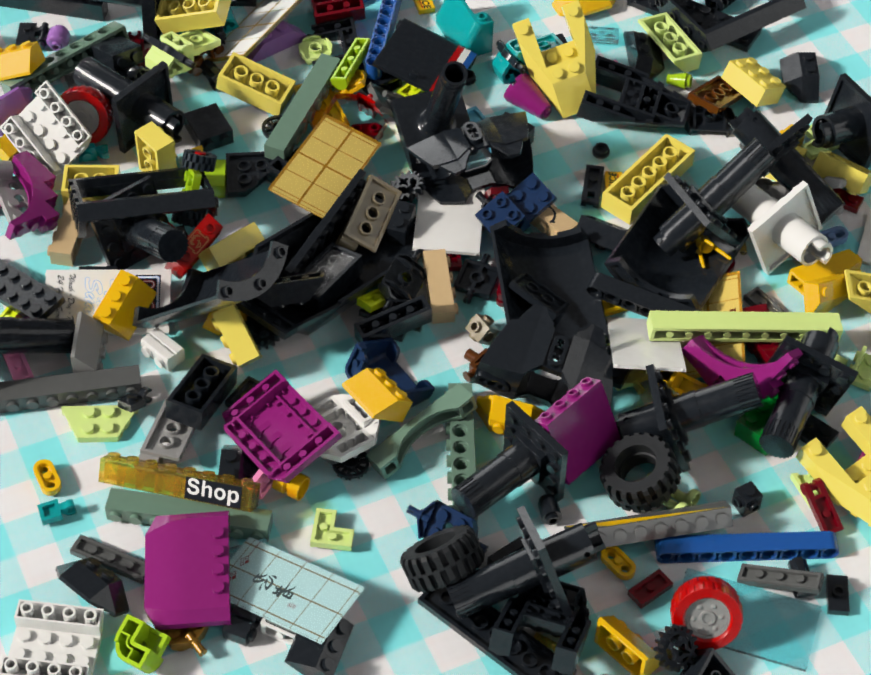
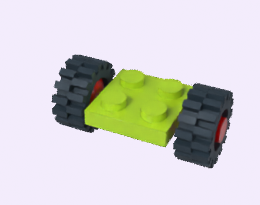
[171,149,217,227]

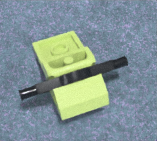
[142,29,221,78]

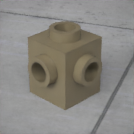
[465,314,500,345]

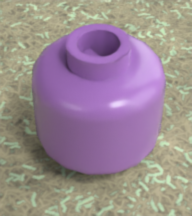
[46,25,70,51]

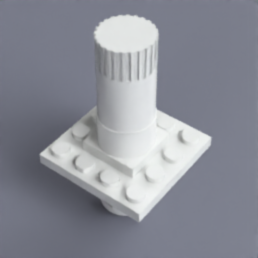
[731,181,833,275]

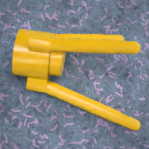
[696,235,732,268]

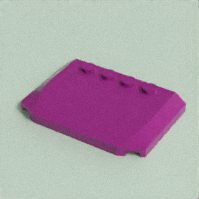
[222,370,342,483]
[144,511,231,630]

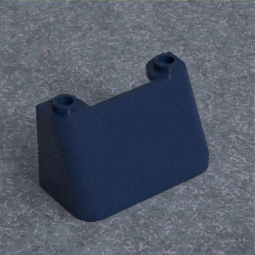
[345,337,435,408]

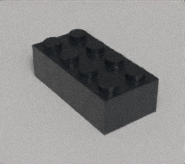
[165,354,238,430]

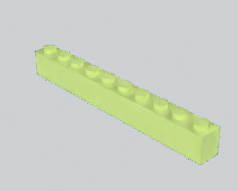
[646,310,843,342]

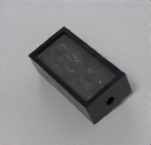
[292,243,364,314]

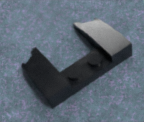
[307,16,365,71]

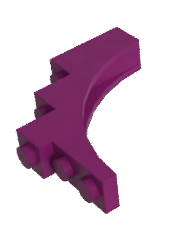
[5,151,60,240]
[682,335,803,400]

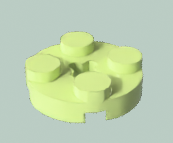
[298,35,333,65]

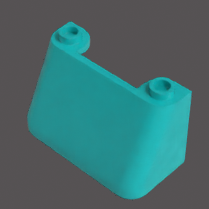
[436,0,494,56]

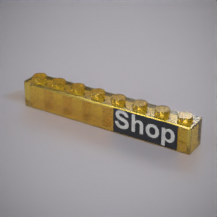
[98,452,260,512]

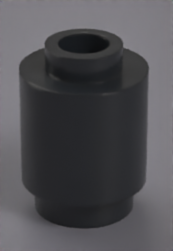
[538,494,562,525]

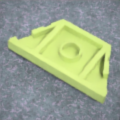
[61,405,139,443]

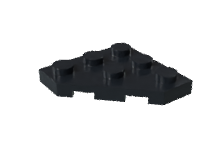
[226,151,272,197]

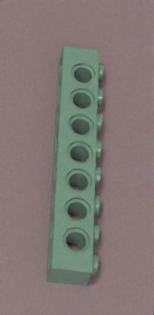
[0,21,129,94]
[444,383,478,521]

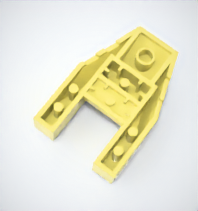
[512,0,596,119]
[796,406,871,527]

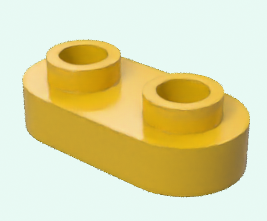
[33,459,62,496]
[600,546,636,580]

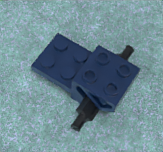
[475,173,557,234]

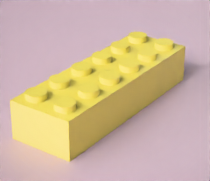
[601,134,695,225]

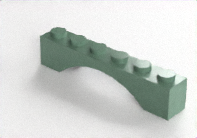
[366,383,478,480]

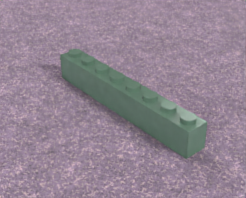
[264,53,341,161]
[105,488,273,542]

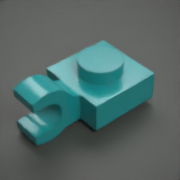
[78,143,110,163]
[37,499,77,526]

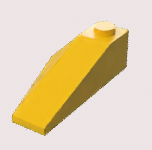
[803,269,861,313]

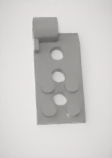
[0,160,28,224]
[137,397,195,474]

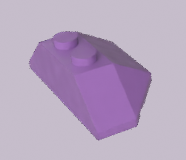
[243,20,307,62]
[0,86,34,136]

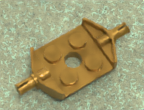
[147,616,209,657]

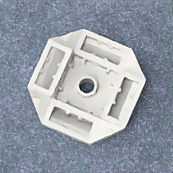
[312,394,381,465]

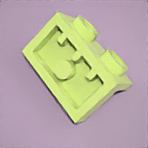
[849,345,871,392]

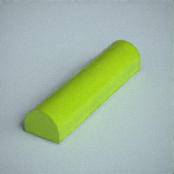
[330,38,371,90]

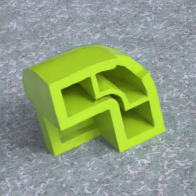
[114,614,171,674]

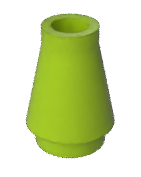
[666,73,693,90]

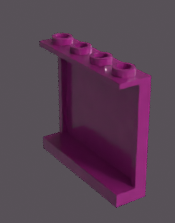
[534,377,621,485]

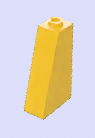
[787,249,863,295]

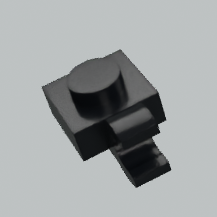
[117,387,152,412]

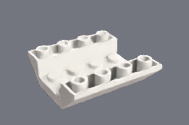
[0,80,92,176]
[0,599,104,675]

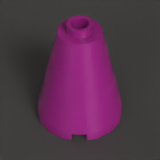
[504,73,552,119]

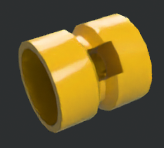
[272,473,310,501]

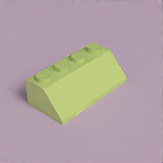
[638,12,703,73]

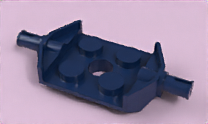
[406,500,489,553]

